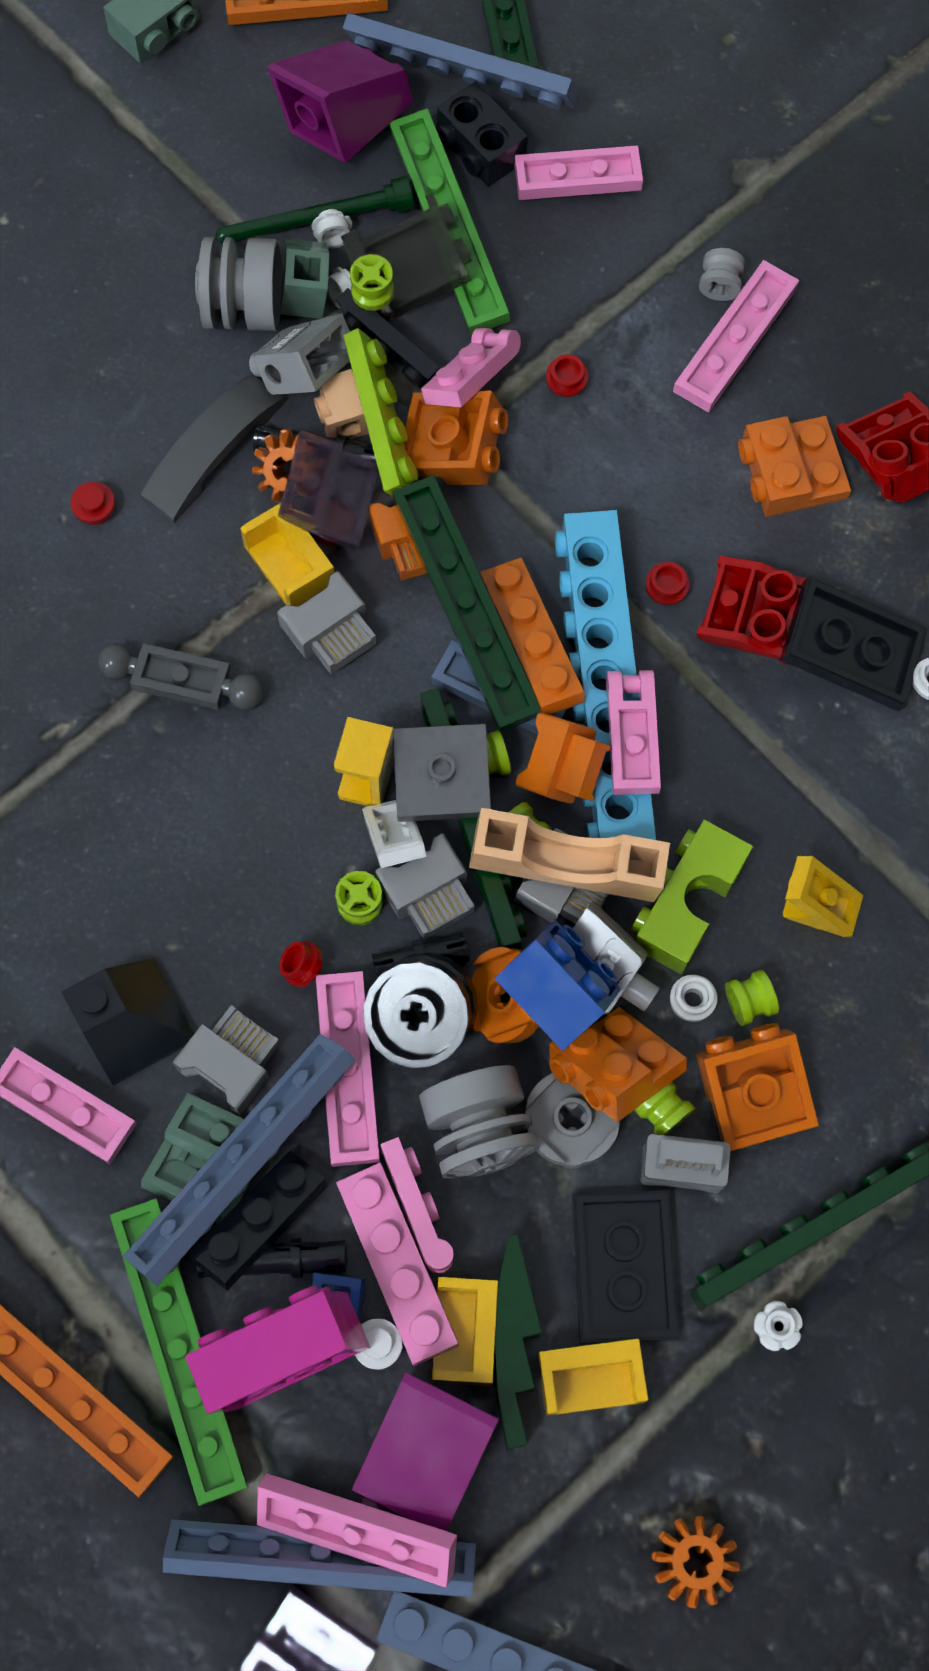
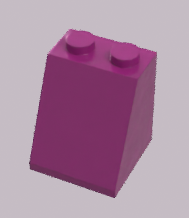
[267,40,413,163]
[352,1372,499,1531]

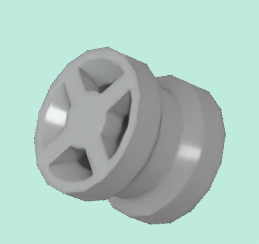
[699,248,745,301]

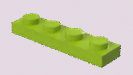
[343,328,418,497]

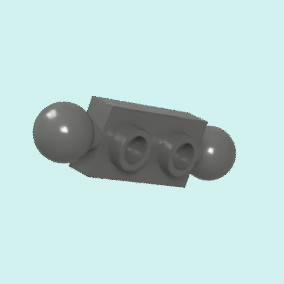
[98,643,264,710]

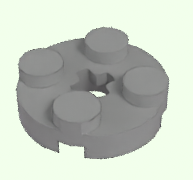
[525,1073,620,1169]

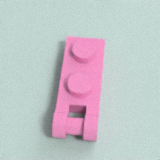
[421,328,521,407]
[606,670,661,795]
[380,1137,454,1275]

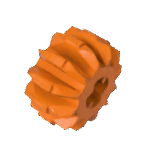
[252,428,328,505]
[651,1516,740,1608]

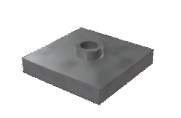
[393,724,491,822]

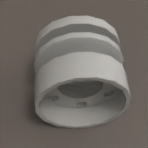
[195,237,282,331]
[419,1065,540,1179]

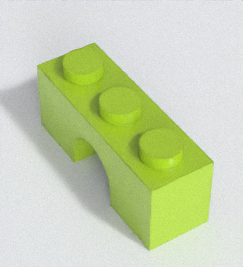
[631,820,753,975]

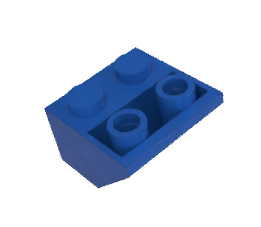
[494,920,621,1051]

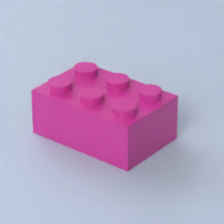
[184,1286,371,1414]

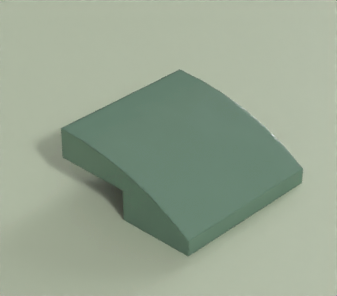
[141,1093,255,1223]

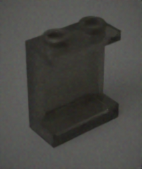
[341,193,472,321]

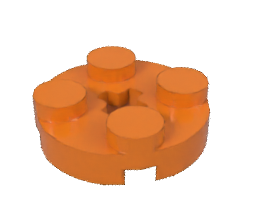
[471,947,539,1044]

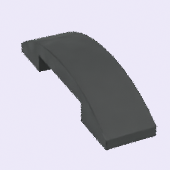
[140,374,286,523]

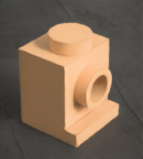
[314,369,369,440]

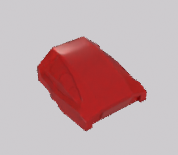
[836,391,929,503]
[696,555,807,665]

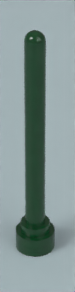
[216,176,414,244]

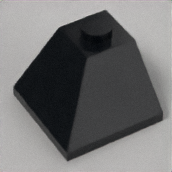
[62,958,194,1086]

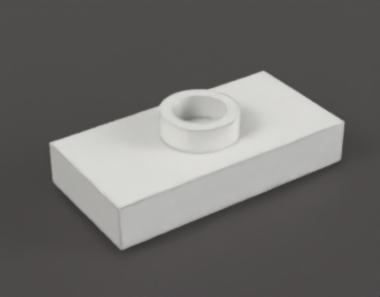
[362,800,427,868]

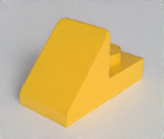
[783,856,864,938]

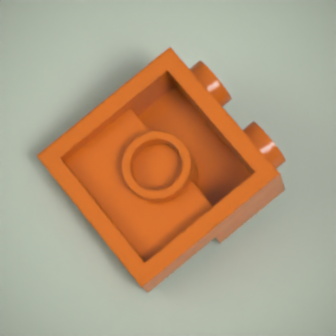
[404,391,508,486]
[738,416,851,517]
[549,1007,687,1123]
[696,1023,819,1151]

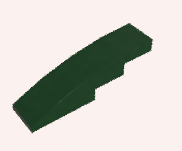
[494,1234,542,1451]

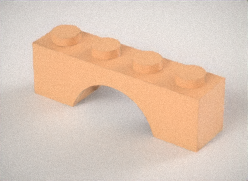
[469,808,670,902]

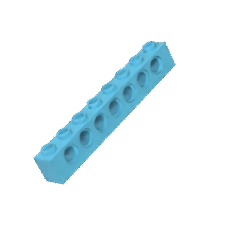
[555,510,656,840]

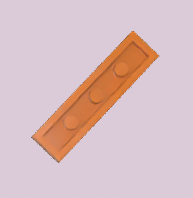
[225,0,388,25]
[480,557,585,715]

